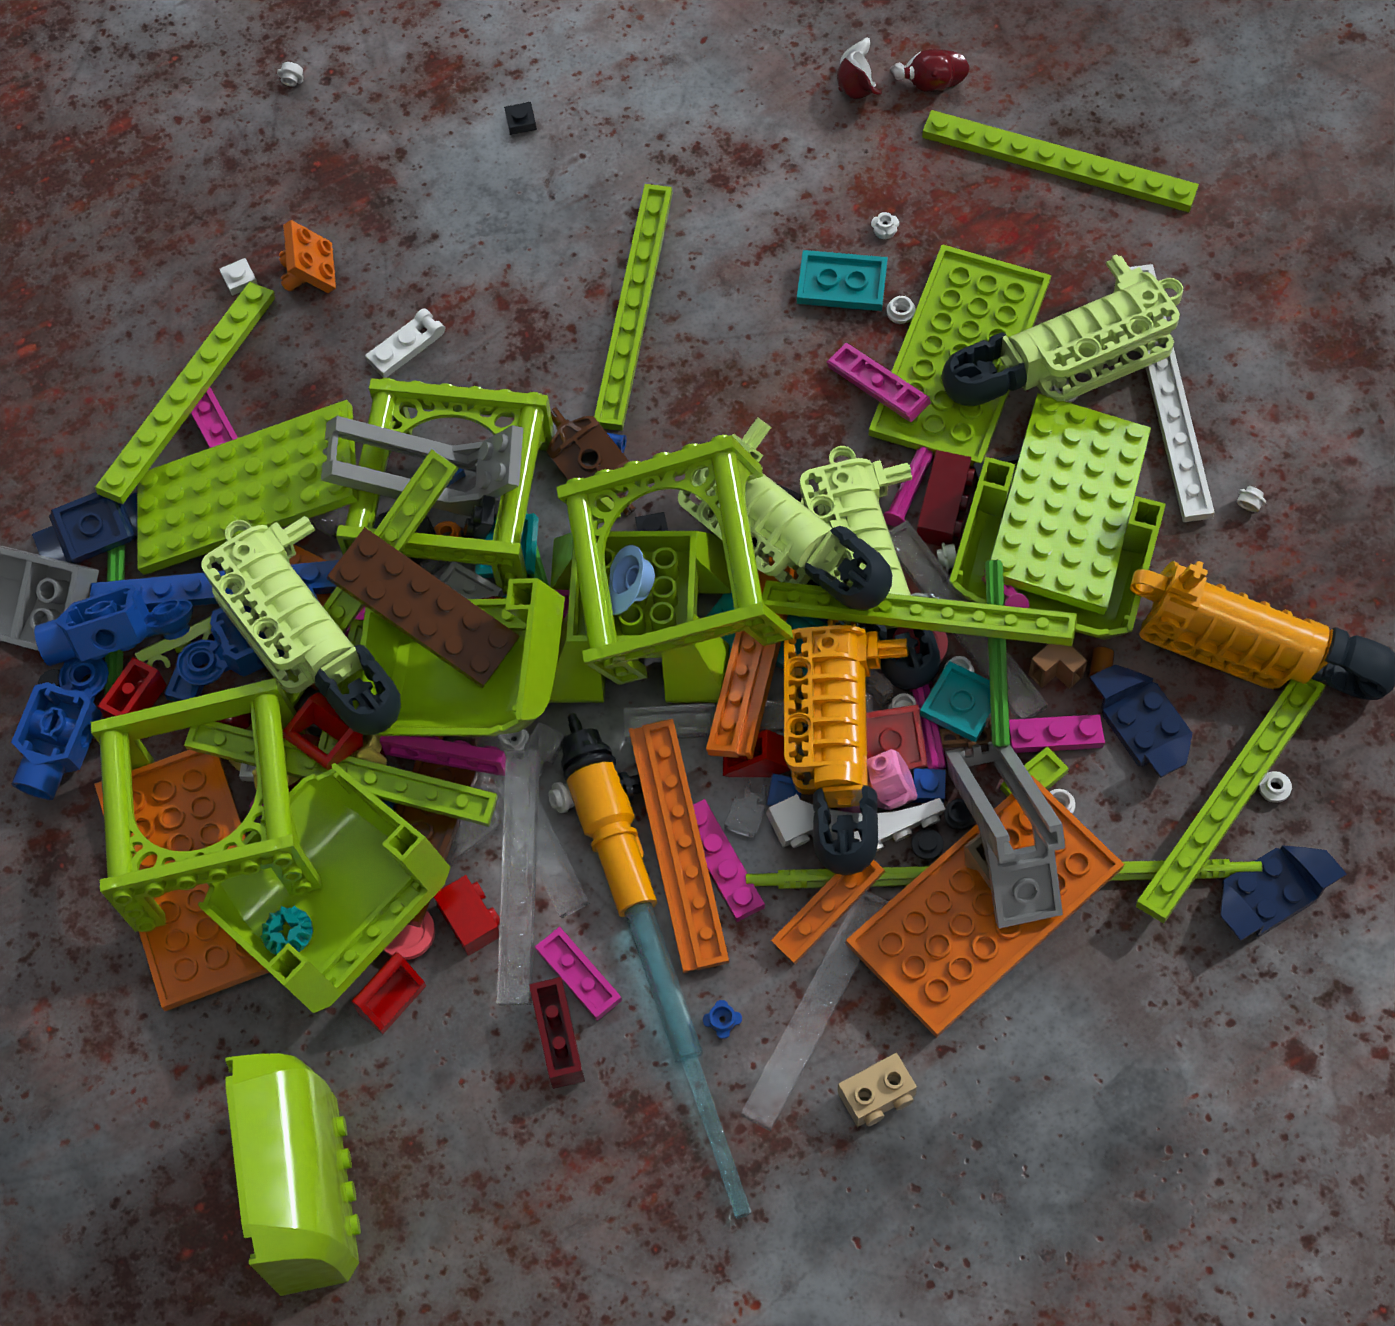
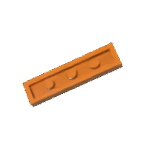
[771,859,885,964]

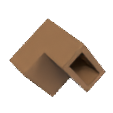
[1028,644,1087,689]

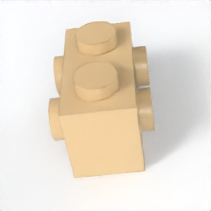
[838,1052,917,1127]

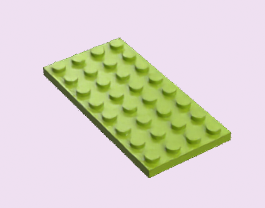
[868,244,1051,467]
[985,393,1151,615]
[137,400,358,575]

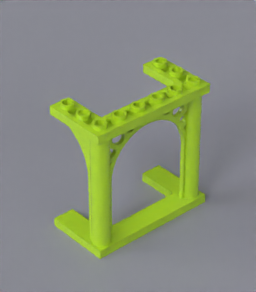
[336,378,555,594]
[556,435,793,685]
[91,678,322,932]

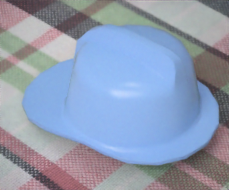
[609,545,655,615]

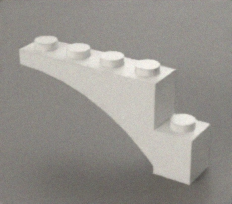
[766,794,945,852]

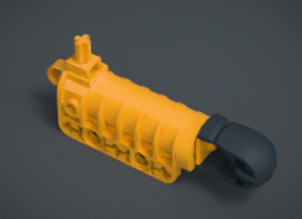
[1130,561,1395,700]
[784,619,908,875]

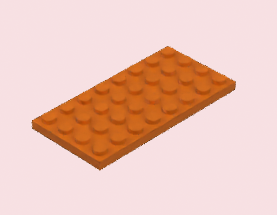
[94,750,269,1011]
[845,776,1124,1038]

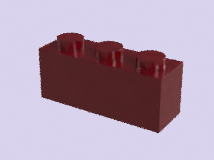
[916,450,975,546]
[529,977,585,1089]

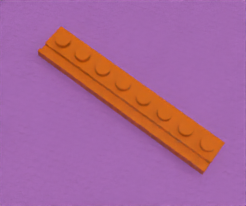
[706,556,798,759]
[628,719,729,974]

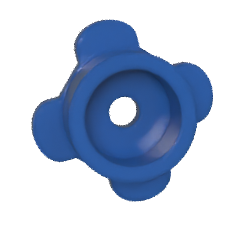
[703,1000,742,1039]

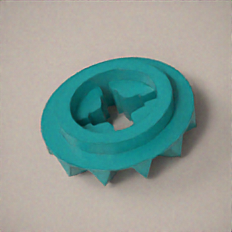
[260,906,313,955]

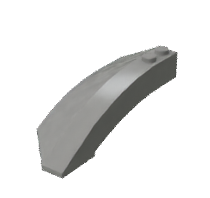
[0,546,99,651]

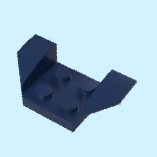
[32,492,137,564]
[1090,664,1193,778]
[1221,845,1347,941]

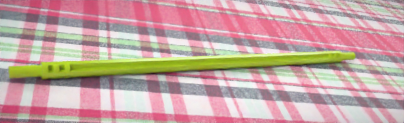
[746,859,1262,889]

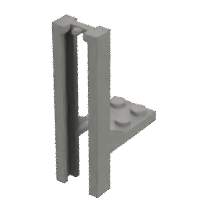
[321,416,523,517]
[945,742,1065,928]

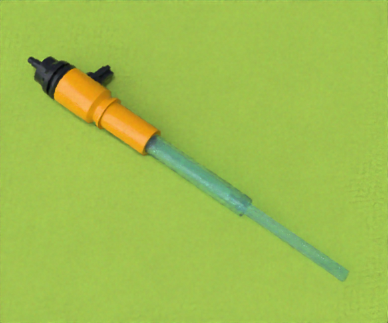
[560,713,752,1219]

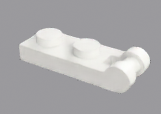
[365,308,445,378]

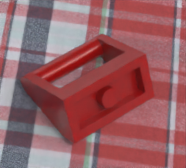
[283,692,363,770]
[352,952,426,1035]

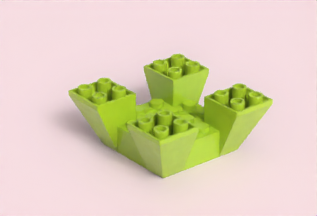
[549,531,731,703]

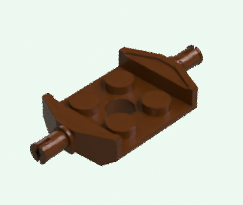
[546,407,636,516]

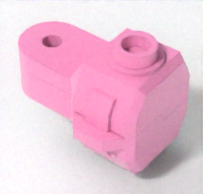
[837,749,917,813]

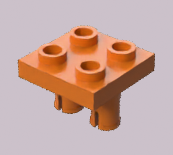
[279,220,336,293]

